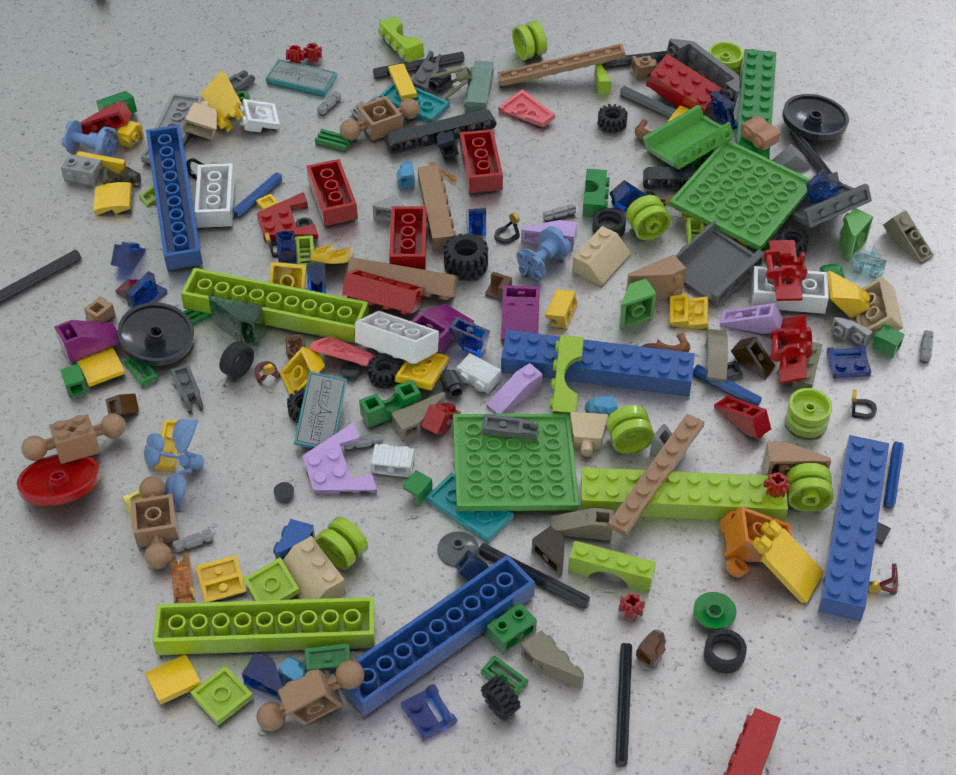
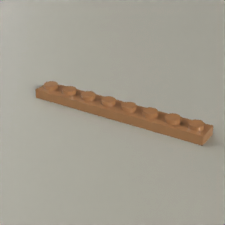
[497,43,626,86]
[608,413,705,537]

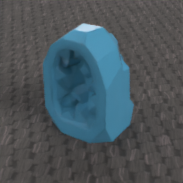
[396,161,415,189]
[585,396,618,417]
[278,657,307,684]

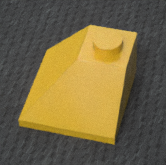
[269,262,307,289]
[827,271,870,318]
[279,347,325,394]

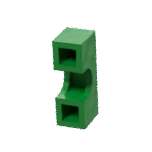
[582,169,610,217]
[359,380,421,428]

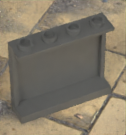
[789,172,872,228]
[675,221,764,308]

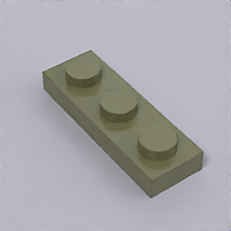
[793,342,823,388]

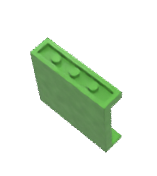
[643,105,734,170]

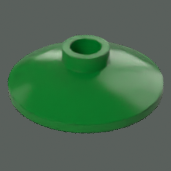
[693,592,737,630]

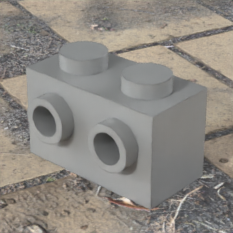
[61,154,104,186]

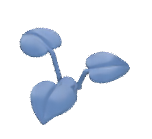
[144,419,204,511]

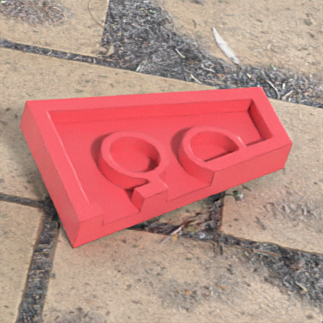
[498,90,555,127]
[310,336,378,367]

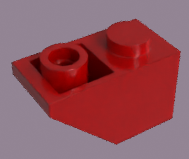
[421,402,461,434]

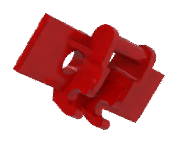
[763,240,808,301]
[770,314,812,384]

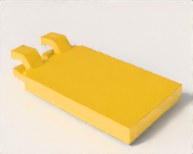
[201,71,243,132]
[752,520,825,603]

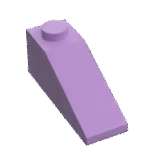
[521,220,577,249]
[720,303,783,334]
[487,363,543,414]

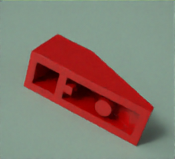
[80,101,132,135]
[714,396,772,439]

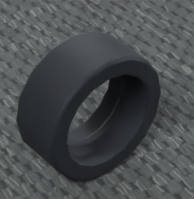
[592,208,626,237]
[219,341,254,379]
[704,629,747,673]

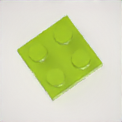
[243,557,301,601]
[190,665,254,726]

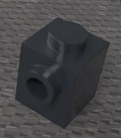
[436,131,459,159]

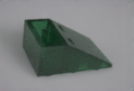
[208,296,266,347]

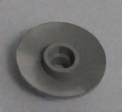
[437,531,479,567]

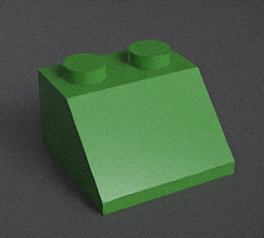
[839,208,873,261]
[619,279,656,329]

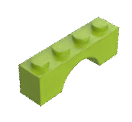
[378,16,425,63]
[549,335,584,414]
[568,541,656,593]

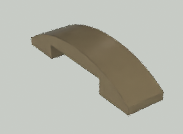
[706,328,728,382]

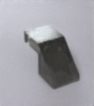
[100,166,141,188]

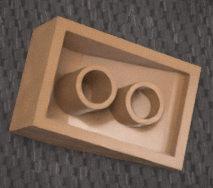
[626,255,686,300]
[761,441,831,477]

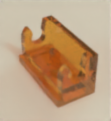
[171,552,196,603]

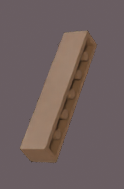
[418,165,456,251]
[347,257,458,300]

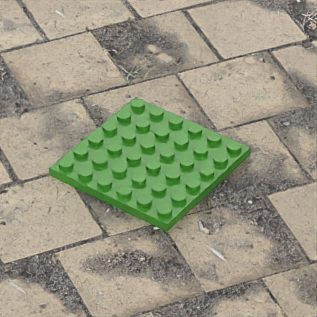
[670,140,815,250]
[453,414,580,511]

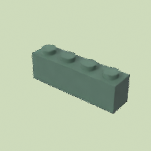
[464,60,494,113]

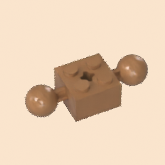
[340,96,420,141]
[21,413,126,464]
[131,476,179,569]
[256,660,364,731]

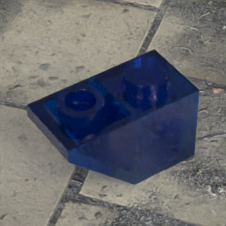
[276,230,297,264]
[111,241,146,269]

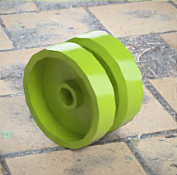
[512,20,547,60]
[709,41,744,75]
[626,195,671,240]
[785,388,833,438]
[606,405,655,454]
[786,463,834,512]
[315,516,368,570]

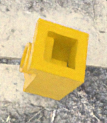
[117,121,144,148]

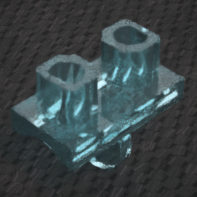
[853,247,887,279]

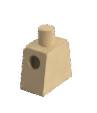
[182,101,217,140]
[570,412,608,457]

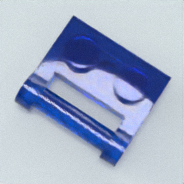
[710,90,737,130]
[826,346,872,378]
[401,684,458,742]

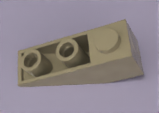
[883,210,934,263]
[392,392,445,441]
[550,508,614,541]
[521,630,584,689]

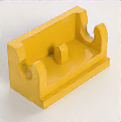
[545,289,578,330]

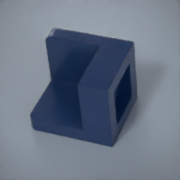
[455,550,489,581]

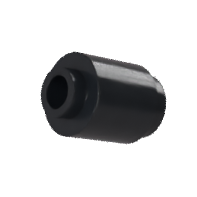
[428,69,452,92]
[439,369,463,398]

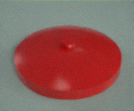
[17,454,100,506]

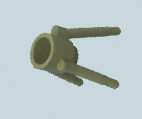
[430,67,473,99]

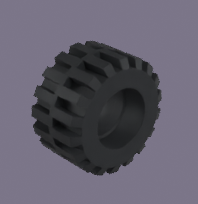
[444,233,488,280]

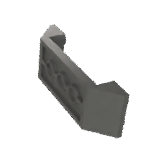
[666,38,739,117]

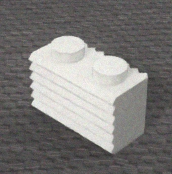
[457,353,502,394]
[370,444,414,478]

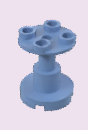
[62,120,117,157]
[516,226,571,281]

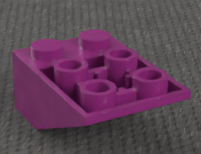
[501,285,540,341]
[411,304,474,354]
[54,320,119,362]

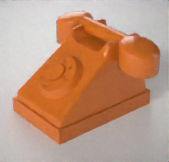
[720,506,792,578]

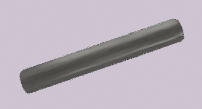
[620,86,676,118]

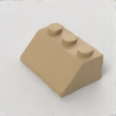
[572,226,631,287]
[856,277,904,337]
[282,536,346,599]

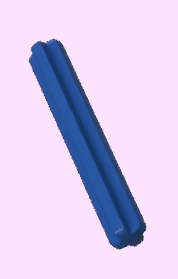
[233,172,283,217]
[693,364,762,406]
[884,441,904,508]

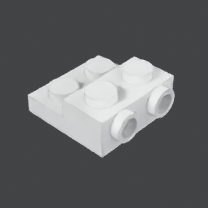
[239,99,280,132]

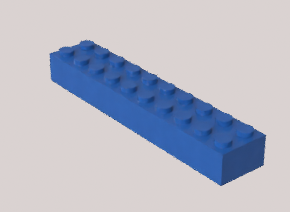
[146,125,203,270]
[501,330,695,397]
[818,435,889,621]
[340,554,535,717]

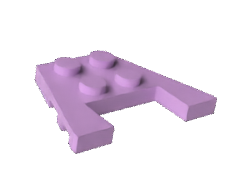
[303,423,377,493]

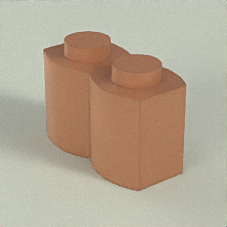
[741,116,780,150]

